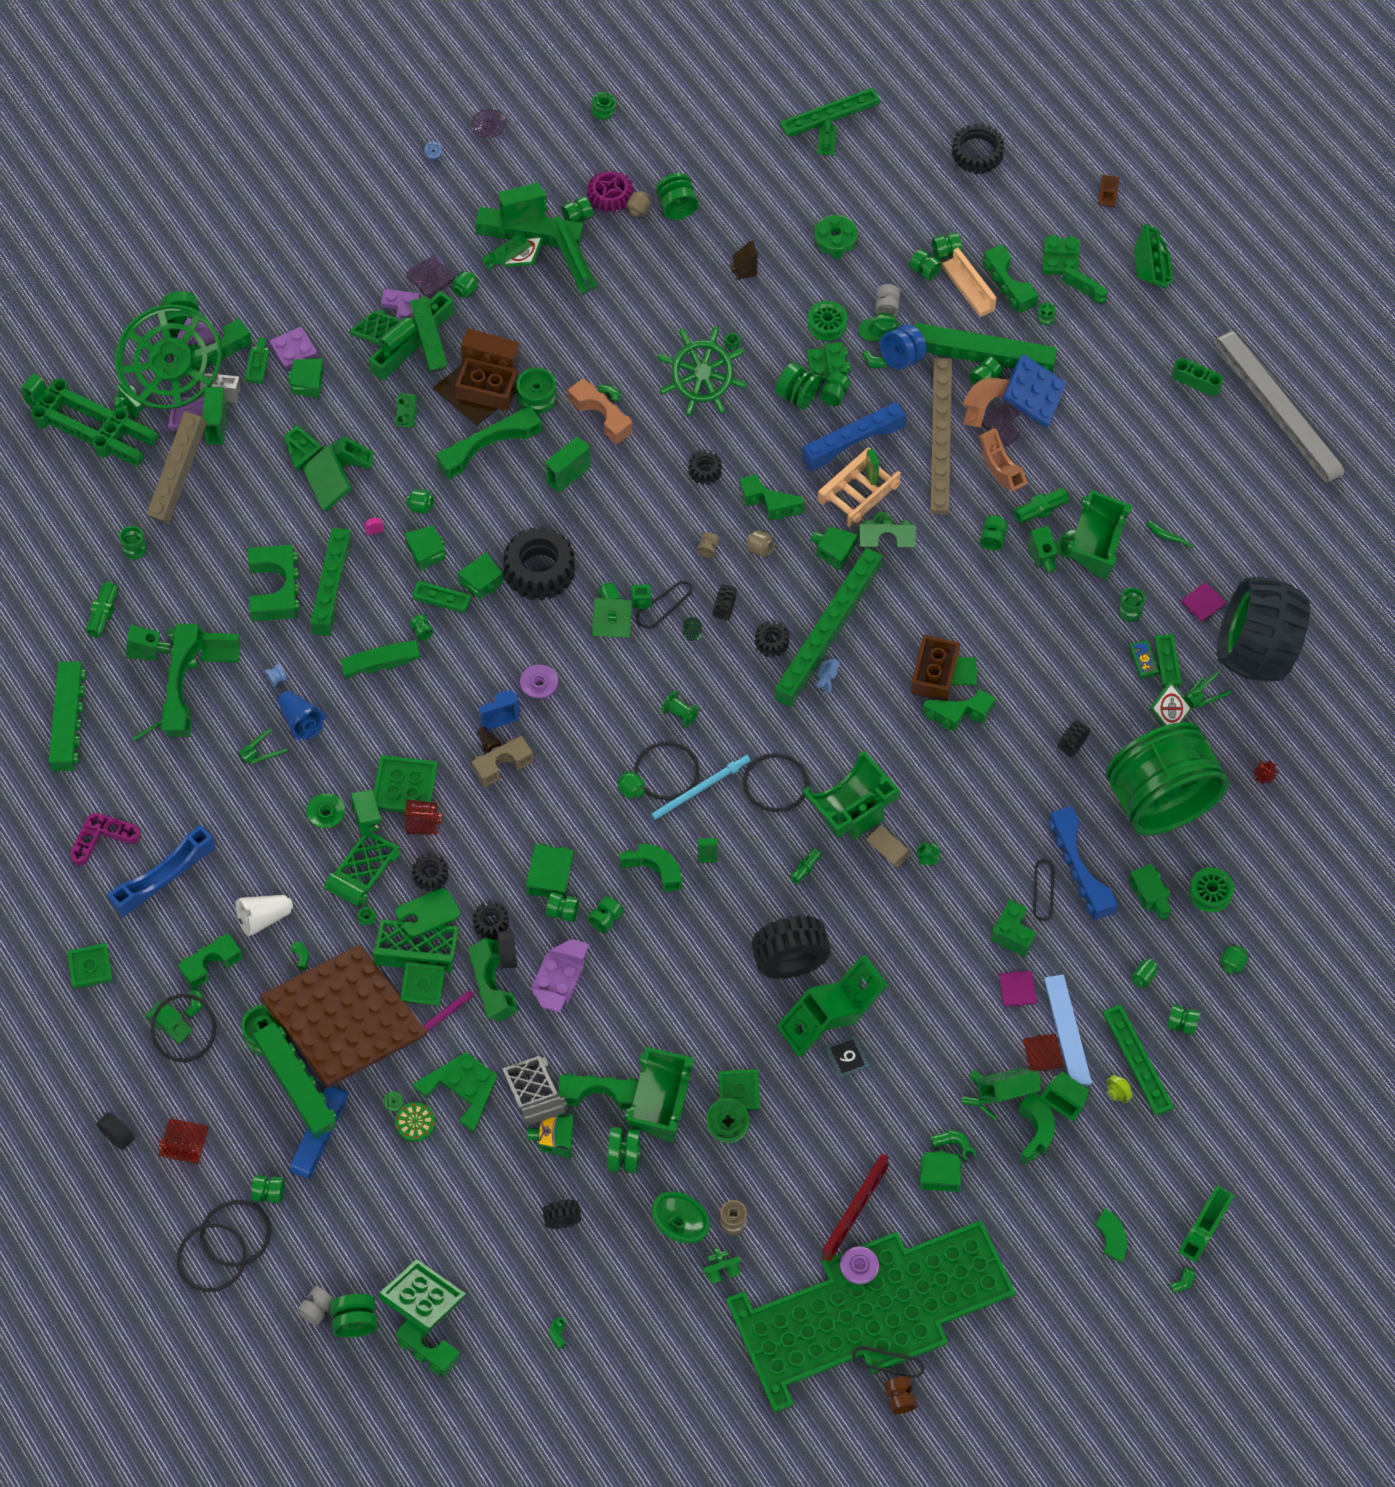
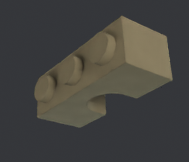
[471,736,534,788]

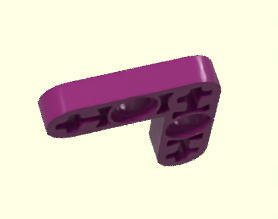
[70,813,141,866]

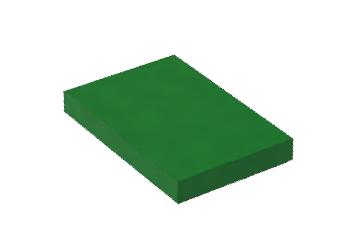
[302,446,352,511]

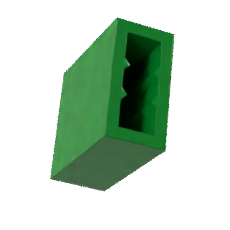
[498,182,548,227]
[202,387,228,445]
[545,437,591,493]
[526,844,574,898]
[976,1068,1041,1102]

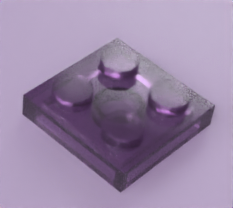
[406,255,456,299]

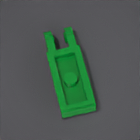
[1062,266,1108,304]

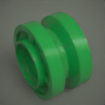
[591,92,616,120]

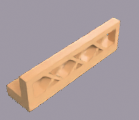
[942,248,997,317]

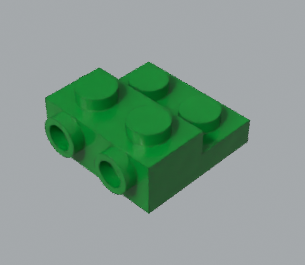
[1042,235,1080,275]
[806,342,850,382]

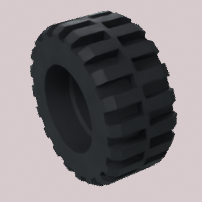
[503,527,575,600]
[751,915,831,979]

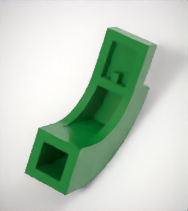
[619,844,682,892]
[1018,1093,1055,1165]

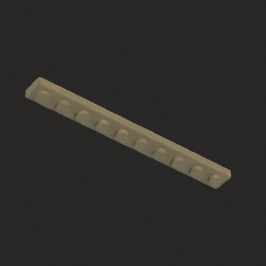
[930,358,952,515]

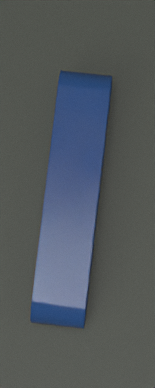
[290,1086,348,1179]

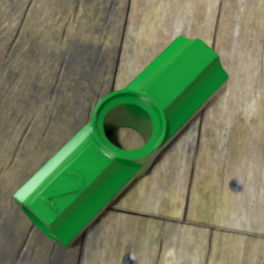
[1013,488,1069,524]
[85,582,119,638]

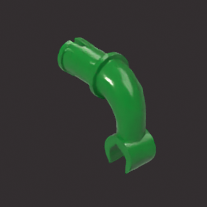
[930,1129,976,1163]

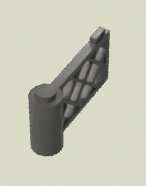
[502,1055,568,1127]

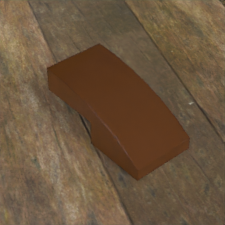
[1098,175,1120,208]

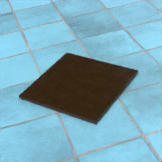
[433,365,517,426]

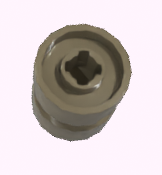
[720,1200,747,1236]

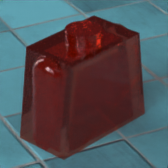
[404,799,442,835]

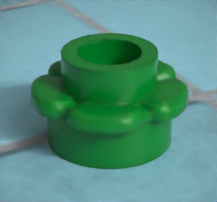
[723,333,741,350]
[357,907,377,926]

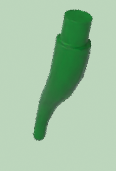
[1146,520,1193,549]

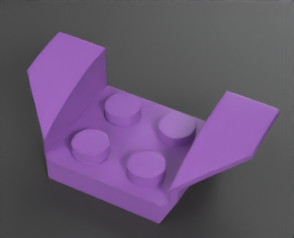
[531,939,590,1013]

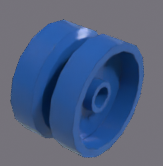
[880,324,926,370]

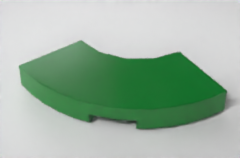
[1095,1208,1127,1264]

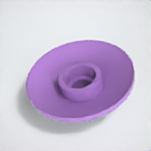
[520,664,558,699]

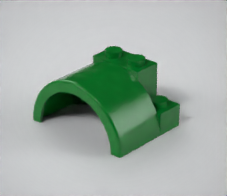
[803,751,900,840]

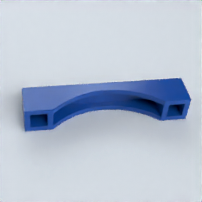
[802,402,906,472]
[1048,806,1118,920]
[107,825,216,918]

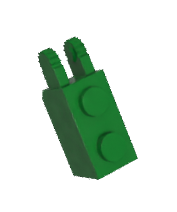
[1128,863,1171,921]

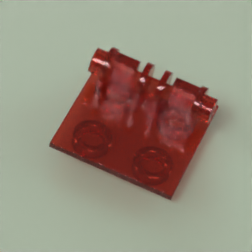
[158,1118,209,1164]

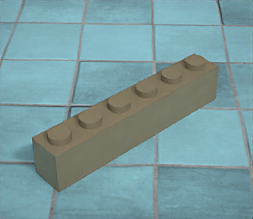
[146,411,207,525]

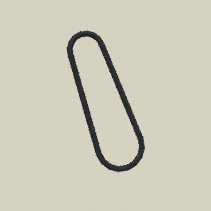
[636,581,693,629]

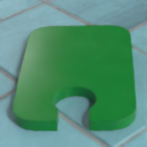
[395,888,460,937]

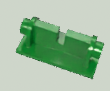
[817,120,837,155]

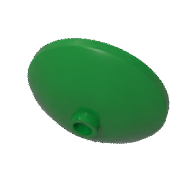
[651,1192,710,1244]

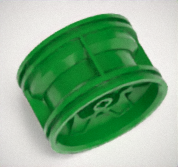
[1105,722,1229,836]

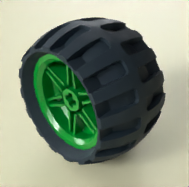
[1217,577,1311,682]

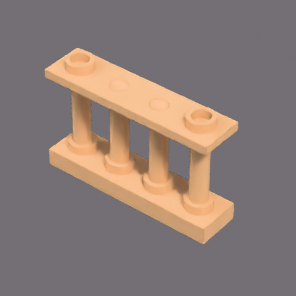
[817,447,901,527]

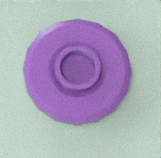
[840,1246,879,1285]

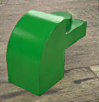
[144,1001,192,1044]

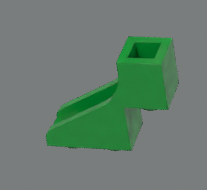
[739,474,805,520]
[922,689,996,732]
[1178,1185,1235,1263]

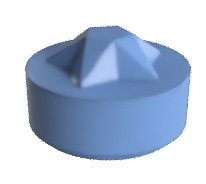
[424,142,442,160]

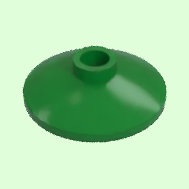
[306,793,345,829]

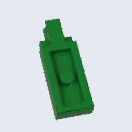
[482,232,531,270]
[245,338,269,384]

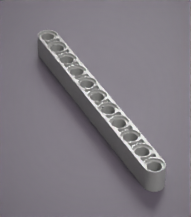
[1215,331,1344,483]

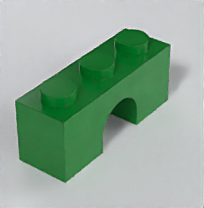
[859,521,916,547]
[178,933,243,989]
[395,1319,461,1378]

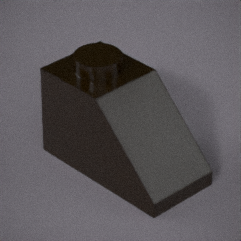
[730,241,758,280]

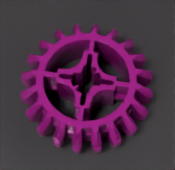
[587,169,634,213]

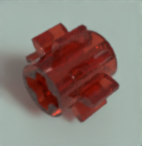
[1254,760,1278,785]

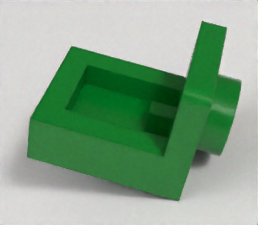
[631,584,652,609]

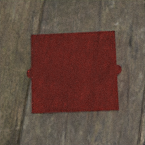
[1023,1034,1063,1072]

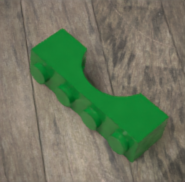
[982,244,1039,314]
[408,296,448,373]
[188,318,252,377]
[468,938,518,1022]
[558,1073,638,1110]

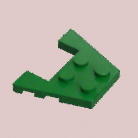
[413,1052,498,1133]

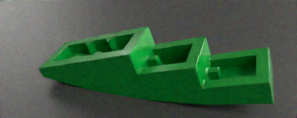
[341,640,421,678]

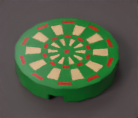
[395,1102,436,1142]

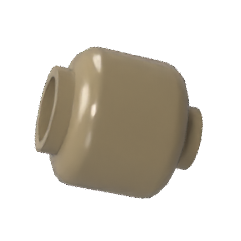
[626,191,652,218]
[746,530,775,557]

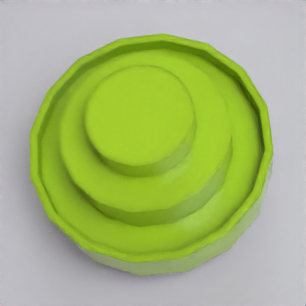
[1106,1075,1132,1103]

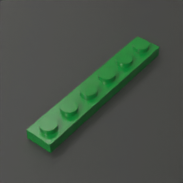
[780,87,881,138]
[1102,1004,1174,1117]

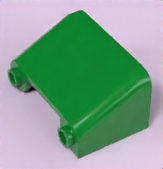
[1066,490,1133,580]
[624,1047,694,1143]

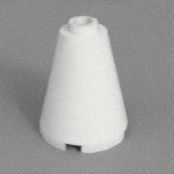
[235,895,293,936]

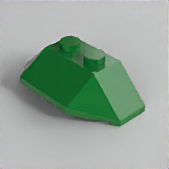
[1134,224,1174,288]

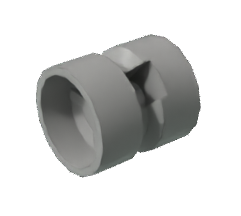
[875,284,900,317]
[297,1286,334,1326]

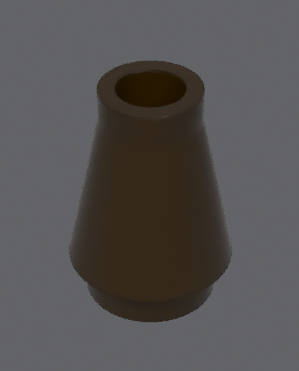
[477,727,501,753]

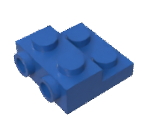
[478,689,521,730]

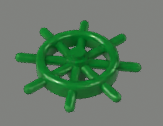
[657,326,747,416]

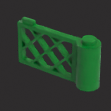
[349,309,417,353]
[324,832,401,907]

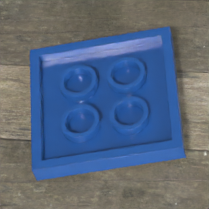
[1002,354,1067,427]

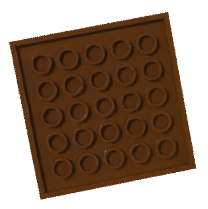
[260,945,427,1088]

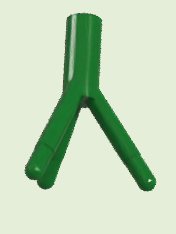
[961,1096,1002,1121]

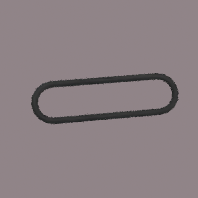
[1033,859,1054,921]
[852,1346,924,1378]

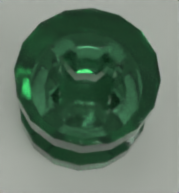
[683,617,702,641]

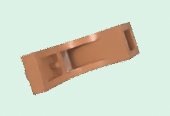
[963,377,1009,428]
[979,428,1028,492]

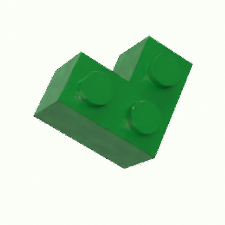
[990,899,1036,958]

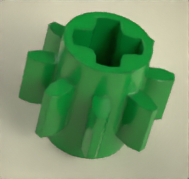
[916,842,940,867]

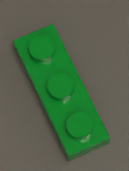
[412,581,471,614]
[1154,634,1182,688]

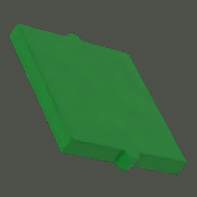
[952,657,978,686]

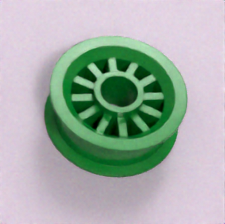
[808,301,847,341]
[1189,867,1234,913]

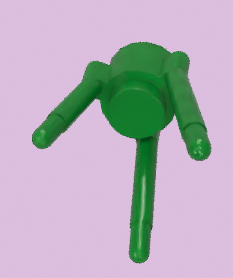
[1184,671,1231,709]
[238,728,289,765]

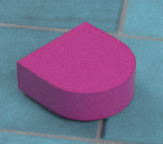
[364,518,385,535]

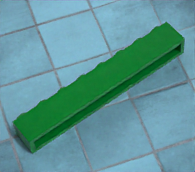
[915,322,1057,373]

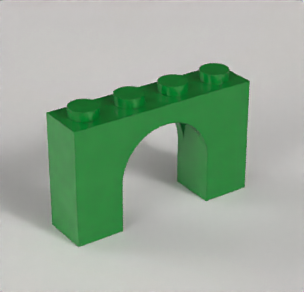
[248,545,300,621]

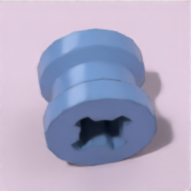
[265,664,287,687]

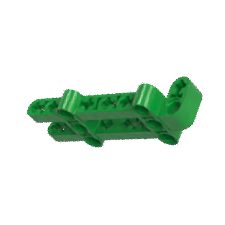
[21,374,159,466]

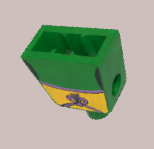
[527,1114,574,1158]

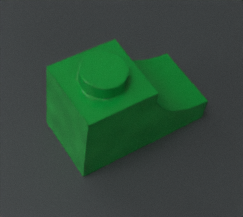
[331,436,374,469]

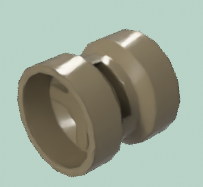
[697,532,719,558]

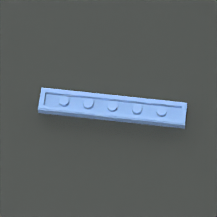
[1044,974,1092,1087]

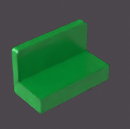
[201,633,241,663]

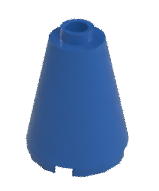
[278,691,326,741]

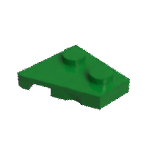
[284,425,323,471]

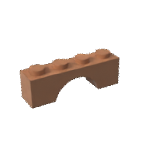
[567,378,633,445]

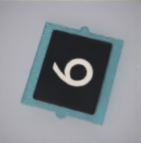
[825,1036,870,1079]

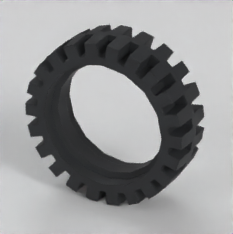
[952,124,1004,174]

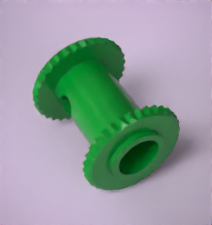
[661,691,700,728]

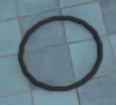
[634,742,700,800]
[743,753,809,812]
[150,993,217,1063]
[200,1200,271,1267]
[177,1223,247,1292]

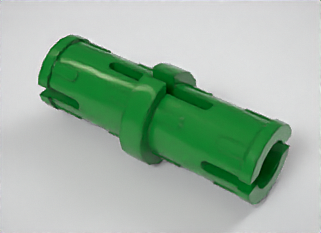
[789,848,822,885]

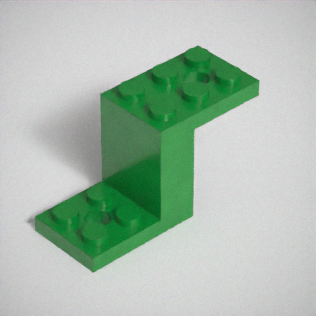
[776,955,889,1057]

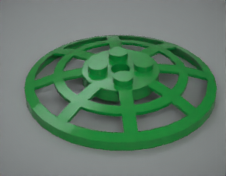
[115,304,222,410]

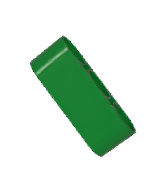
[1172,358,1223,396]

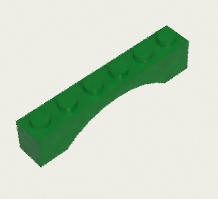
[436,406,542,480]
[311,528,352,636]
[161,624,204,737]

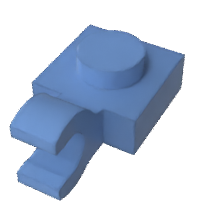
[816,659,840,694]

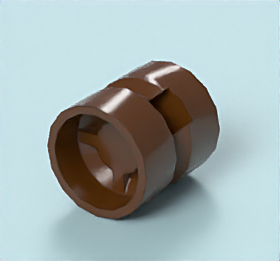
[884,1376,918,1415]

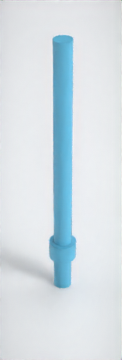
[651,755,751,820]

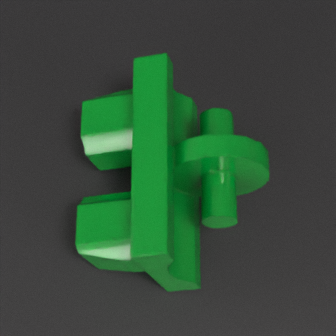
[114,384,146,419]
[395,393,418,428]
[701,1247,741,1284]

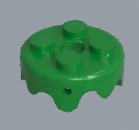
[813,215,858,259]

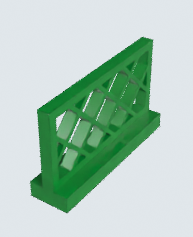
[552,215,597,295]
[373,919,459,973]

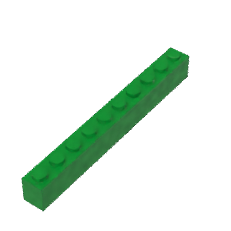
[775,547,883,707]

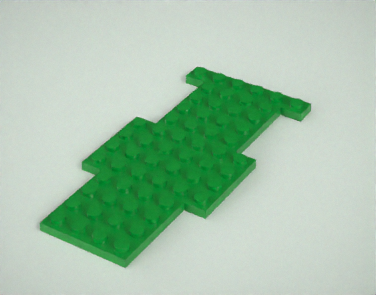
[726,1220,1016,1414]

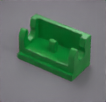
[351,789,381,835]

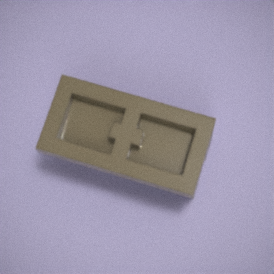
[866,825,910,868]

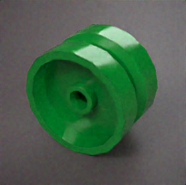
[517,368,557,414]
[241,1005,288,1056]
[608,1127,641,1174]
[329,1294,378,1338]

